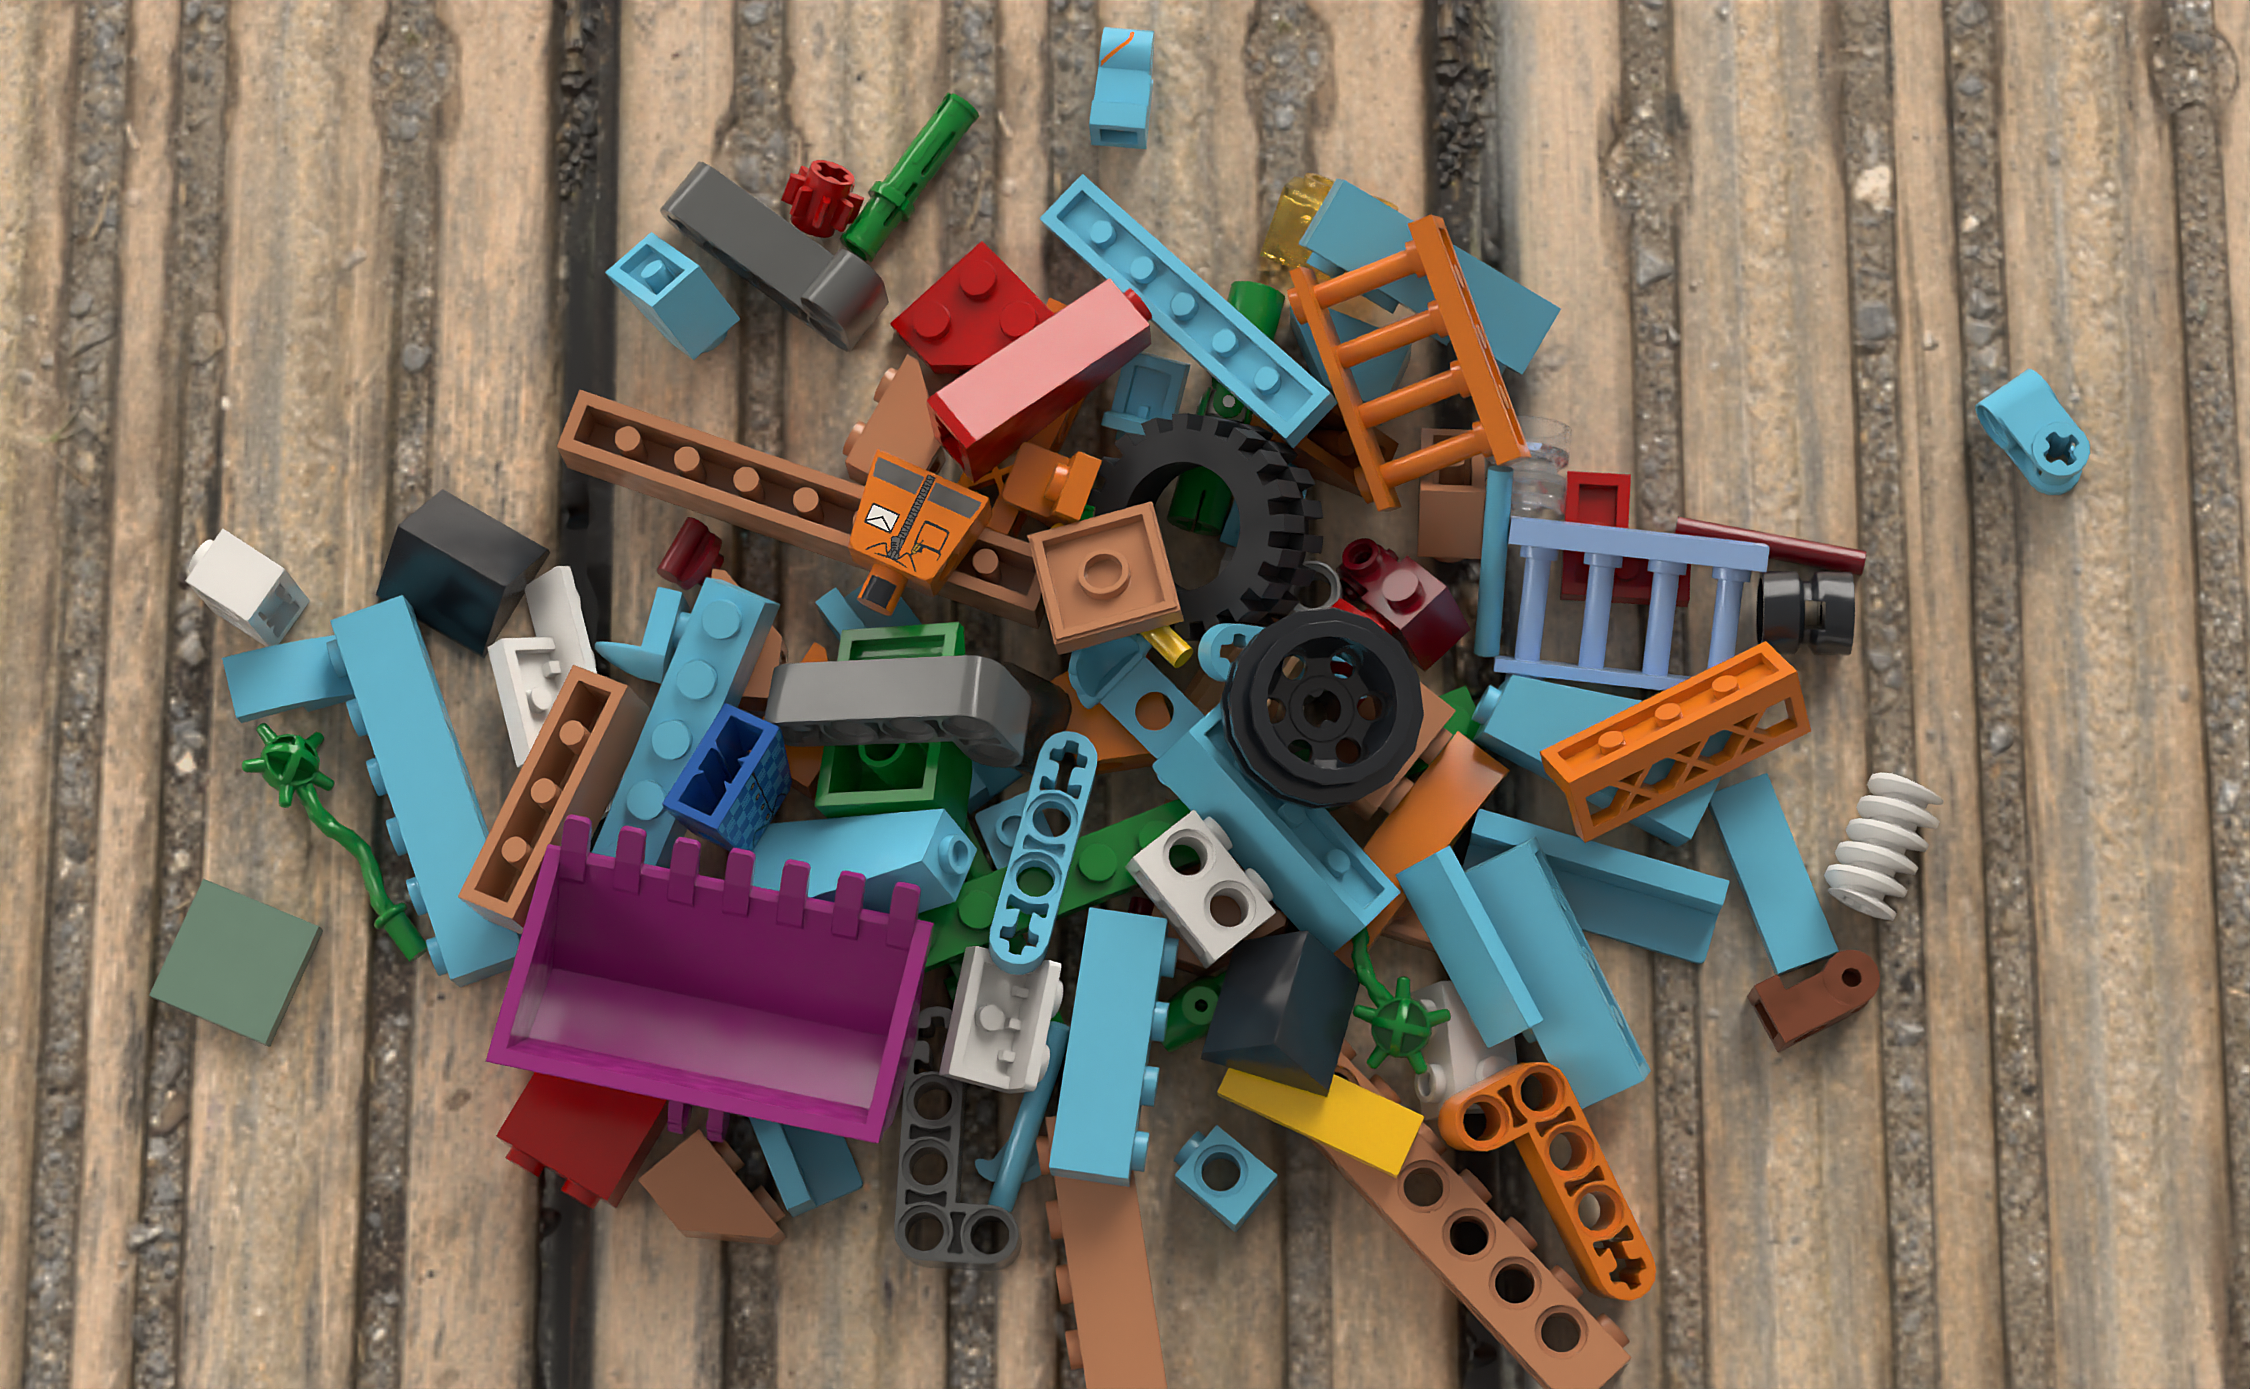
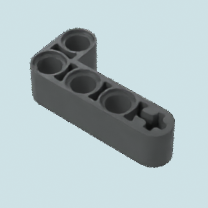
[660,162,889,352]
[764,655,1032,768]
[894,1006,1022,1271]

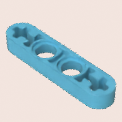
[989,731,1097,975]

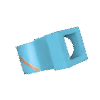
[1089,27,1155,149]

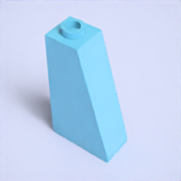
[1472,675,1732,847]
[752,809,977,914]

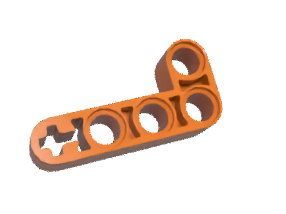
[1438,1062,1656,1301]

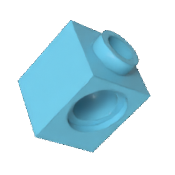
[1174,1125,1277,1233]

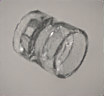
[1484,416,1572,521]

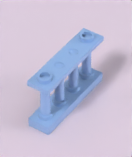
[1493,516,1769,691]

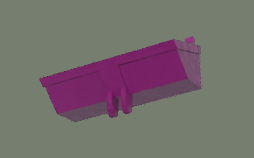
[485,814,934,1144]

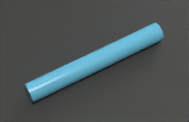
[1474,465,1514,657]
[988,1021,1071,1212]

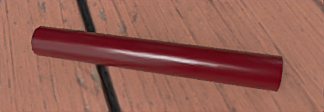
[1674,516,1867,576]

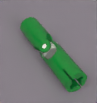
[1167,281,1285,536]

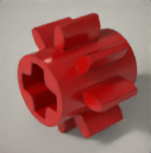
[781,160,864,238]

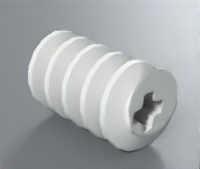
[1824,772,1944,921]

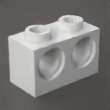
[185,529,310,647]
[1125,810,1276,969]

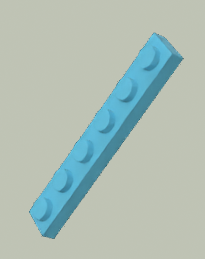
[1039,174,1338,448]

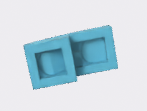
[222,635,356,723]

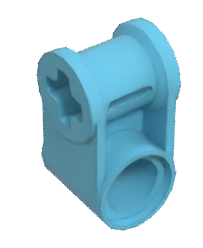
[1975,369,2090,495]

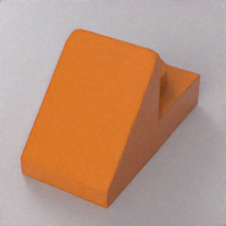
[1002,442,1102,528]

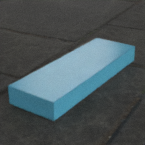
[1708,773,1839,976]
[1395,846,1543,1048]

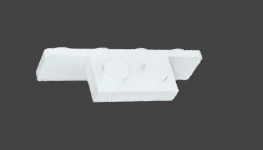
[487,566,624,820]

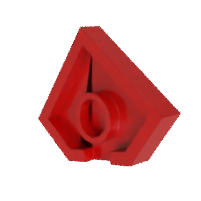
[890,241,1054,374]

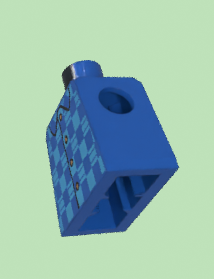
[662,703,792,851]

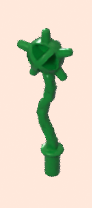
[242,723,428,962]
[1351,926,1451,1075]

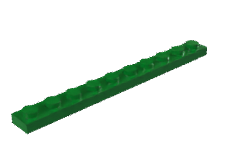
[918,685,1487,973]

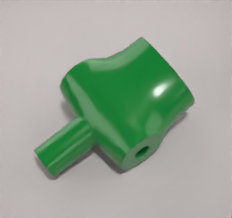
[1161,970,1227,1053]

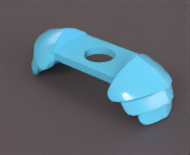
[1068,634,1205,788]

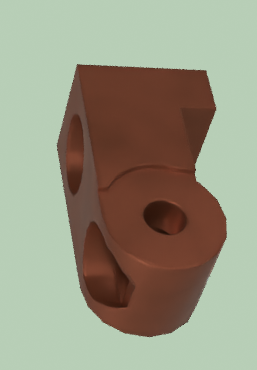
[1747,950,1880,1053]

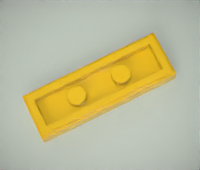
[1217,1068,1425,1179]

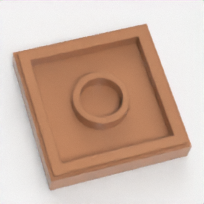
[1027,501,1184,655]

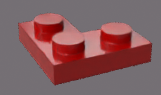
[1560,471,1691,607]

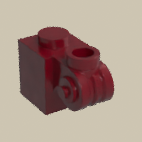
[1336,538,1471,672]

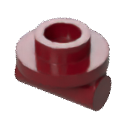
[656,517,724,590]

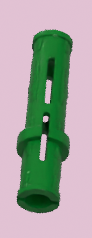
[840,93,979,262]

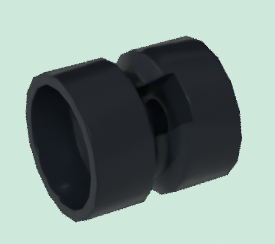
[1756,571,1855,655]

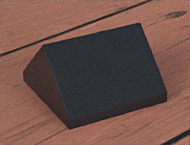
[376,489,550,658]
[1200,930,1360,1097]

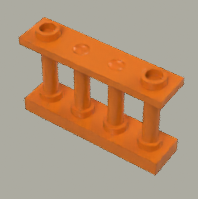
[1287,214,1532,512]

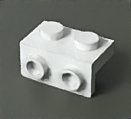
[939,946,1063,1094]
[1411,981,1522,1120]

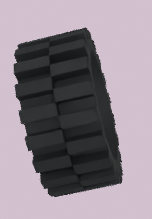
[1085,413,1324,641]

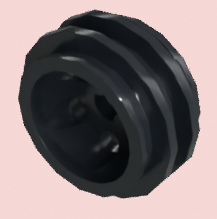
[1220,607,1424,809]

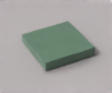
[149,878,323,1047]

